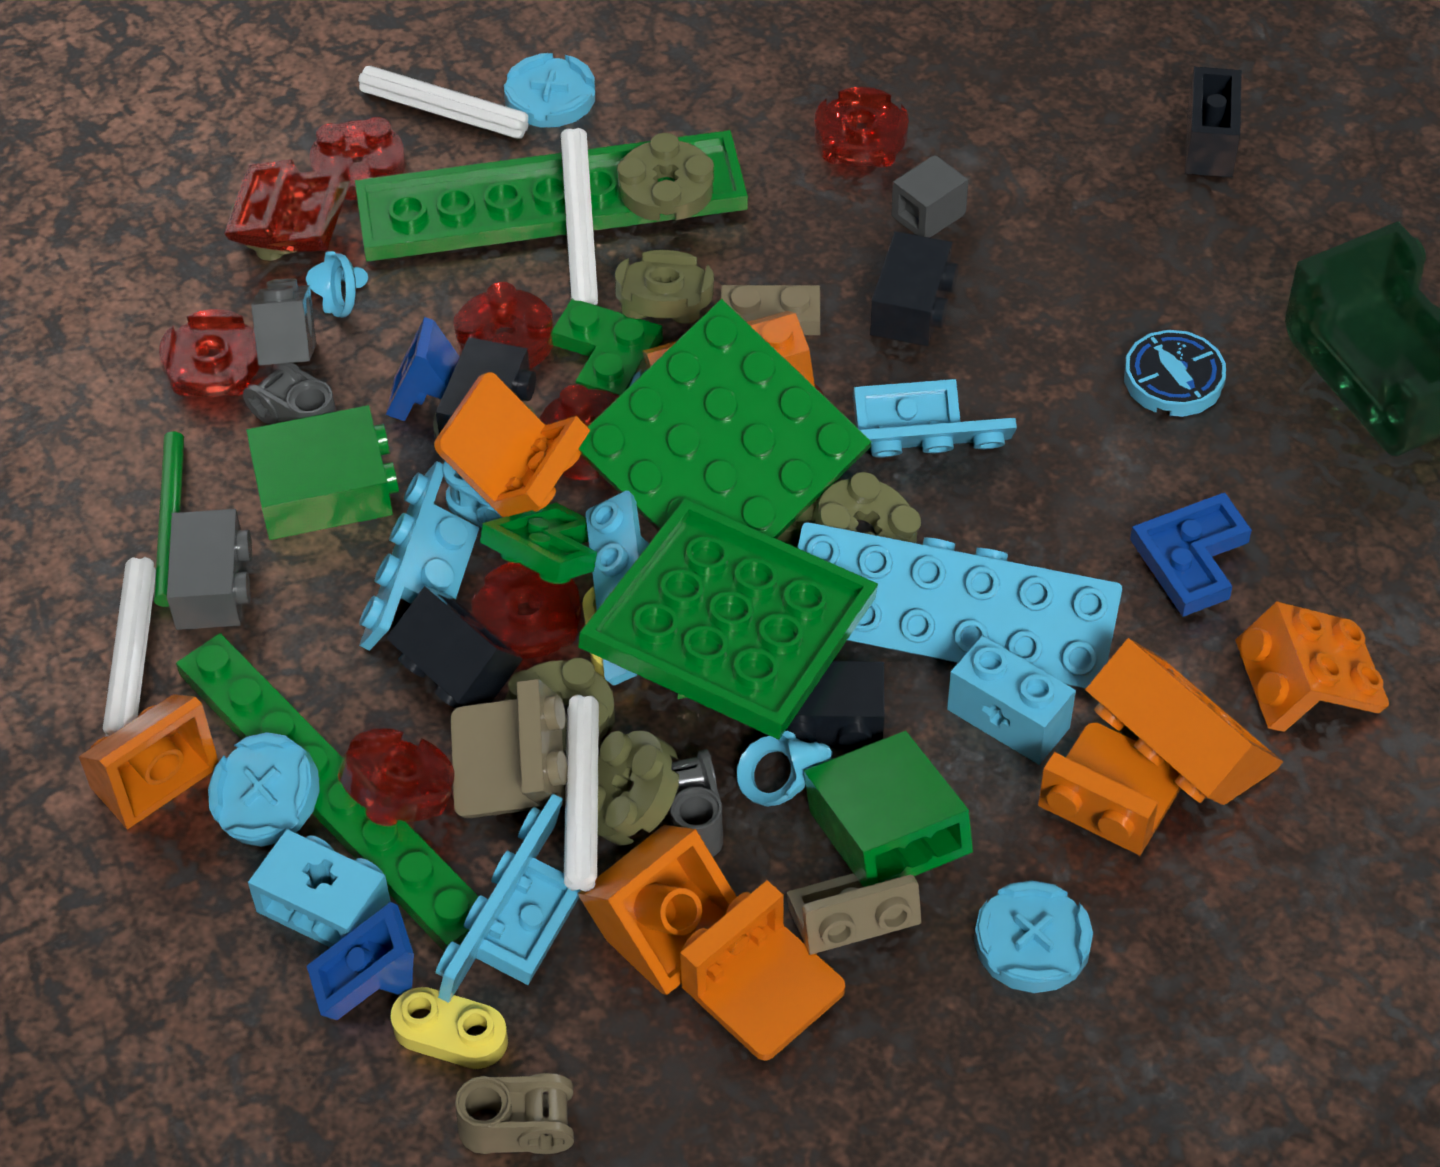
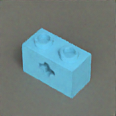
[947,635,1076,765]
[248,829,391,947]

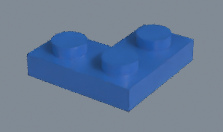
[1130,492,1252,617]

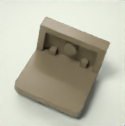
[451,679,568,818]

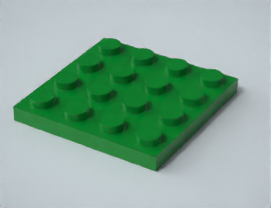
[579,299,872,539]
[578,499,878,740]

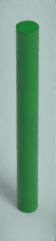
[154,431,184,607]

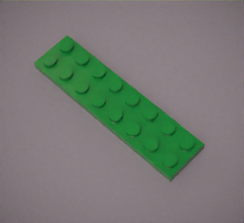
[355,130,748,262]

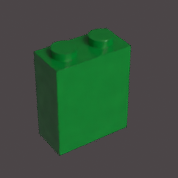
[246,405,399,540]
[804,731,973,887]

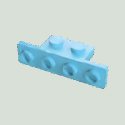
[853,379,1017,457]
[359,461,479,651]
[586,491,649,686]
[436,794,581,1003]

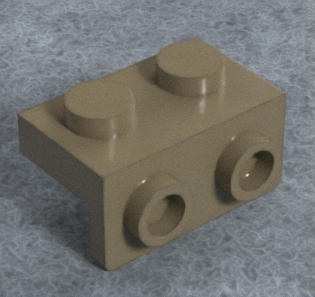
[787,873,922,955]

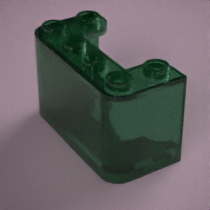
[1285,221,1440,456]

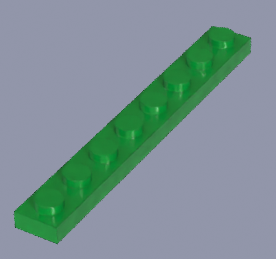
[176,633,479,952]

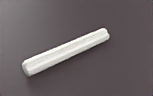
[358,66,529,139]
[561,128,598,305]
[103,557,156,737]
[564,695,599,892]

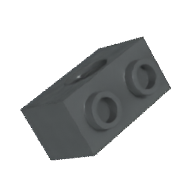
[251,278,317,366]

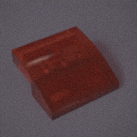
[224,159,350,251]

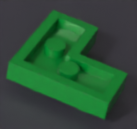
[551,298,663,405]
[480,502,597,584]

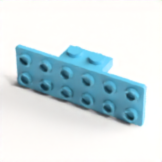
[798,522,1122,689]

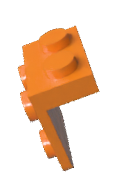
[434,372,590,517]
[1235,601,1389,732]
[1038,723,1181,856]
[680,880,845,1061]

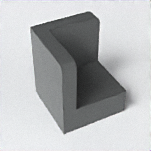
[891,156,969,238]

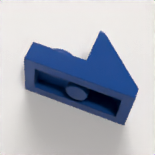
[386,317,460,421]
[307,902,414,1020]

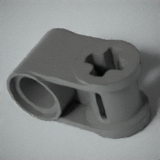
[243,363,337,425]
[665,749,723,857]

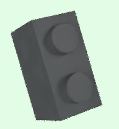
[167,509,252,630]

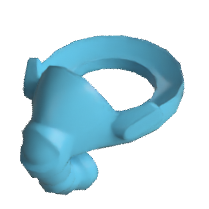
[305,251,368,318]
[737,731,832,807]

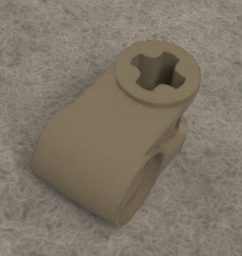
[455,1073,574,1154]

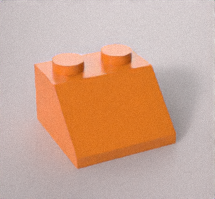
[79,694,219,830]
[577,825,737,995]

